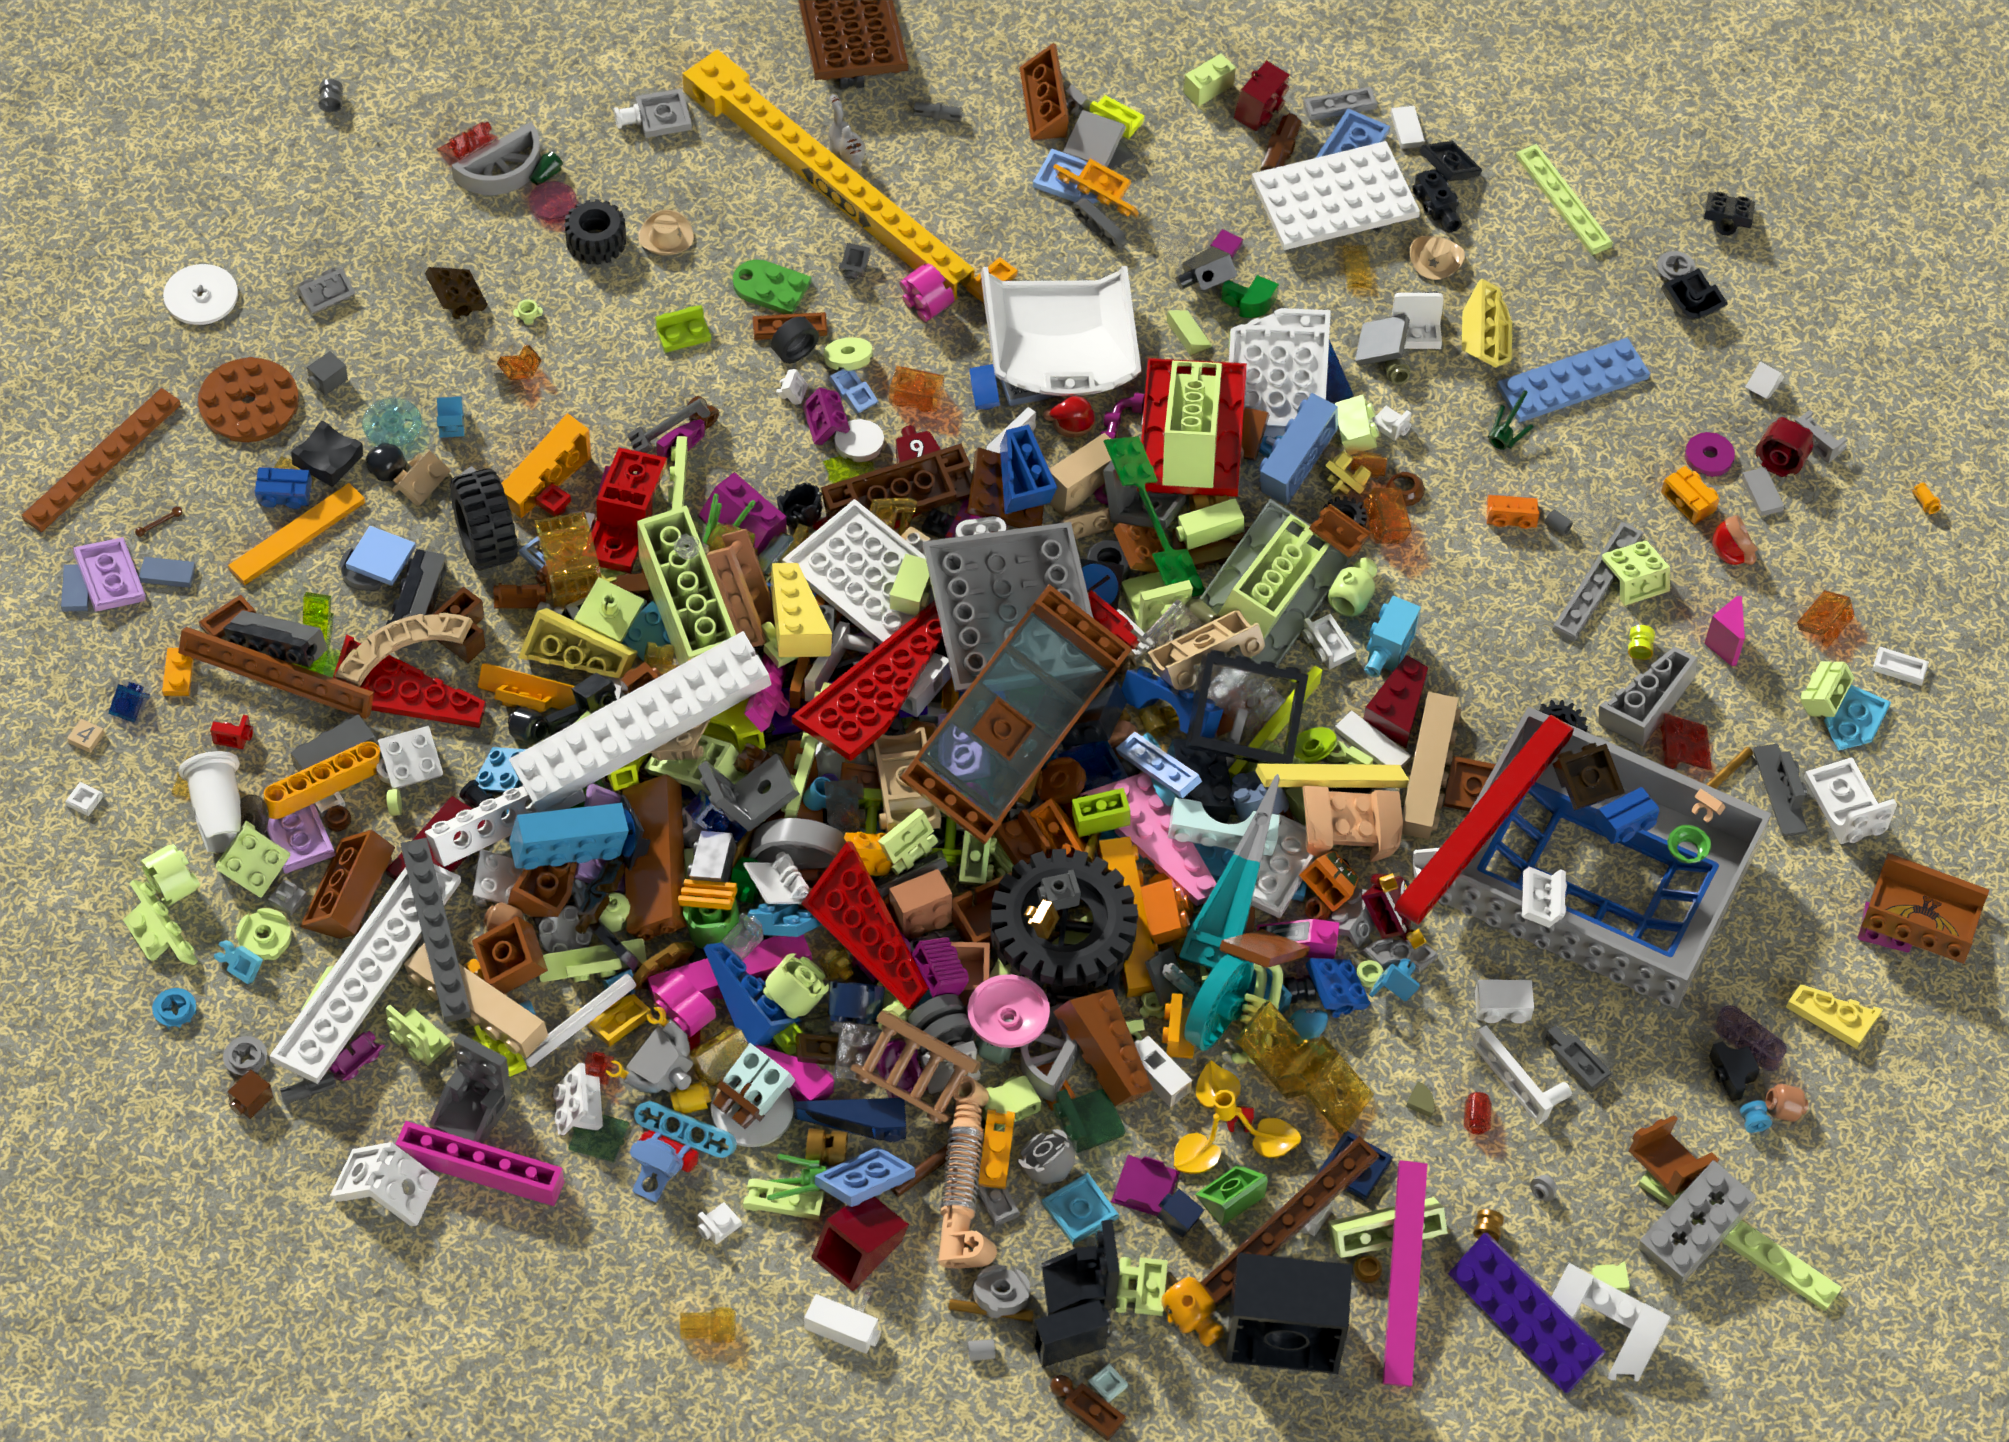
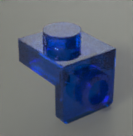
[108,682,150,722]

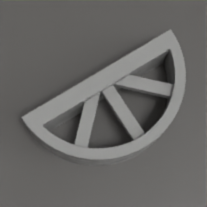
[451,122,541,195]
[749,818,846,869]
[1020,1003,1082,1102]

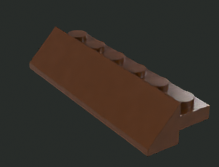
[821,443,972,524]

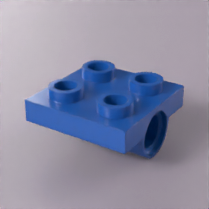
[1305,958,1371,1018]

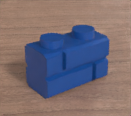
[255,467,312,509]
[1594,787,1660,844]

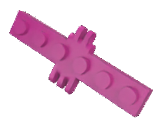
[744,653,790,732]

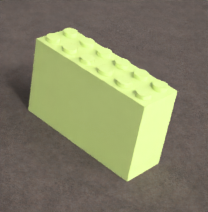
[637,505,736,666]

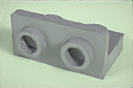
[296,268,356,315]

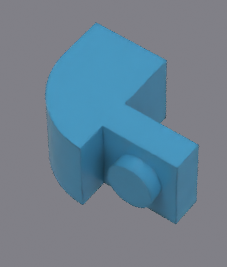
[437,396,465,438]

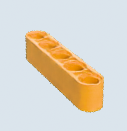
[264,742,380,819]

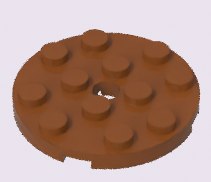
[198,357,299,442]

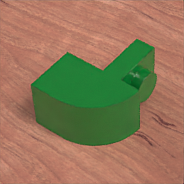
[1221,275,1279,318]

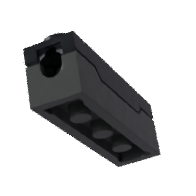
[386,549,448,651]
[223,610,328,667]

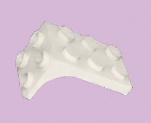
[1804,757,1897,845]

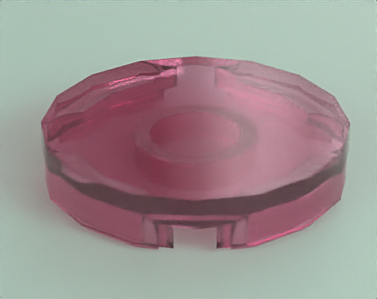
[529,181,577,224]

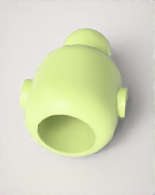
[1328,558,1377,617]

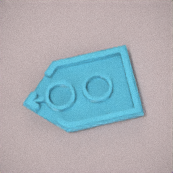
[1824,685,1891,751]

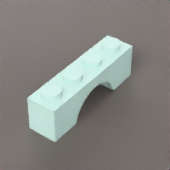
[1168,797,1280,856]

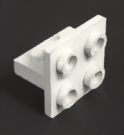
[553,1063,603,1135]

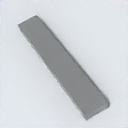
[1552,521,1644,642]

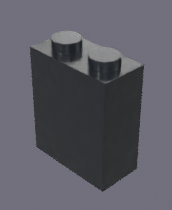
[1053,681,1127,748]
[1033,1300,1111,1368]

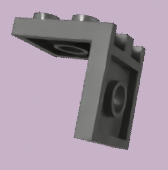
[1103,460,1186,529]
[698,753,800,831]

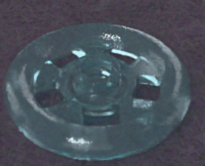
[362,398,422,447]

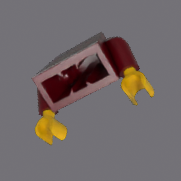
[1361,873,1427,949]

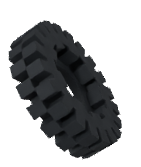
[990,849,1138,994]

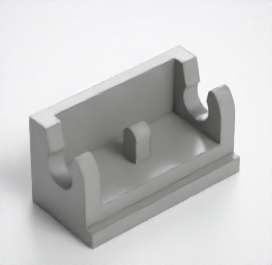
[1795,410,1848,463]

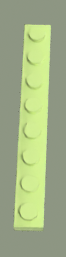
[1638,1171,1842,1311]

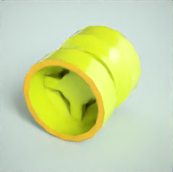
[1628,625,1655,660]

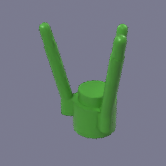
[703,494,756,548]
[766,1154,826,1200]

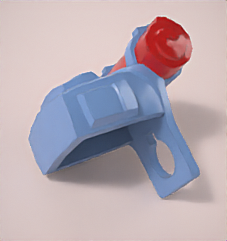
[629,1130,699,1202]

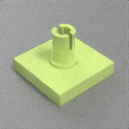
[574,577,644,643]

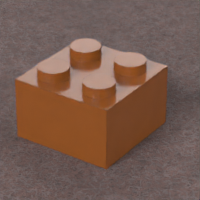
[472,916,548,994]

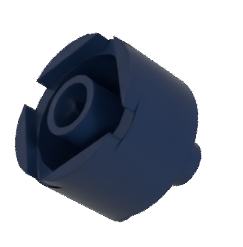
[828,981,885,1025]

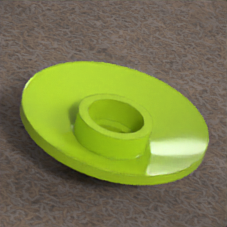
[1294,727,1337,764]

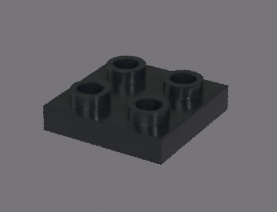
[1704,192,1755,236]

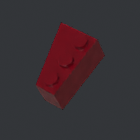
[1363,655,1428,749]

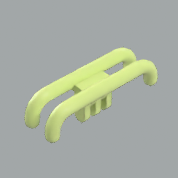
[1231,964,1283,1065]

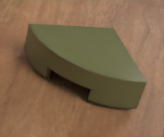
[1406,1081,1434,1118]

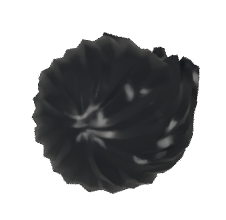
[777,482,823,530]

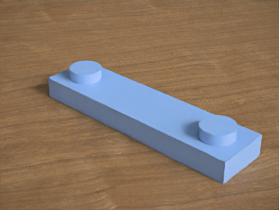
[1116,732,1202,798]

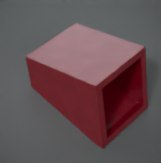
[811,1196,909,1292]

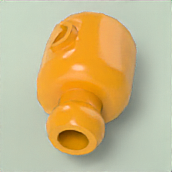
[1161,1277,1224,1347]

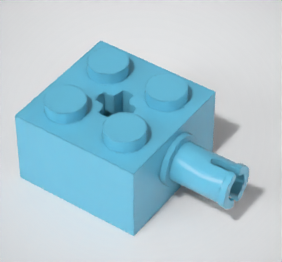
[1364,596,1421,677]

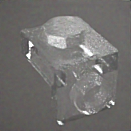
[721,913,763,961]

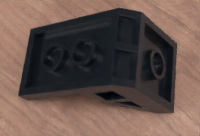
[1041,1220,1120,1315]

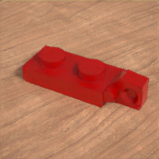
[1088,591,1140,650]

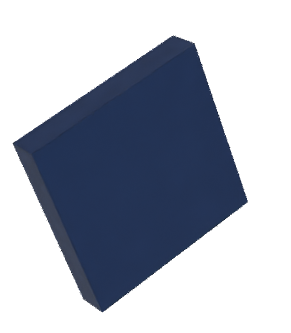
[1318,1130,1394,1202]

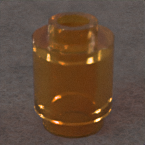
[1350,451,1387,478]

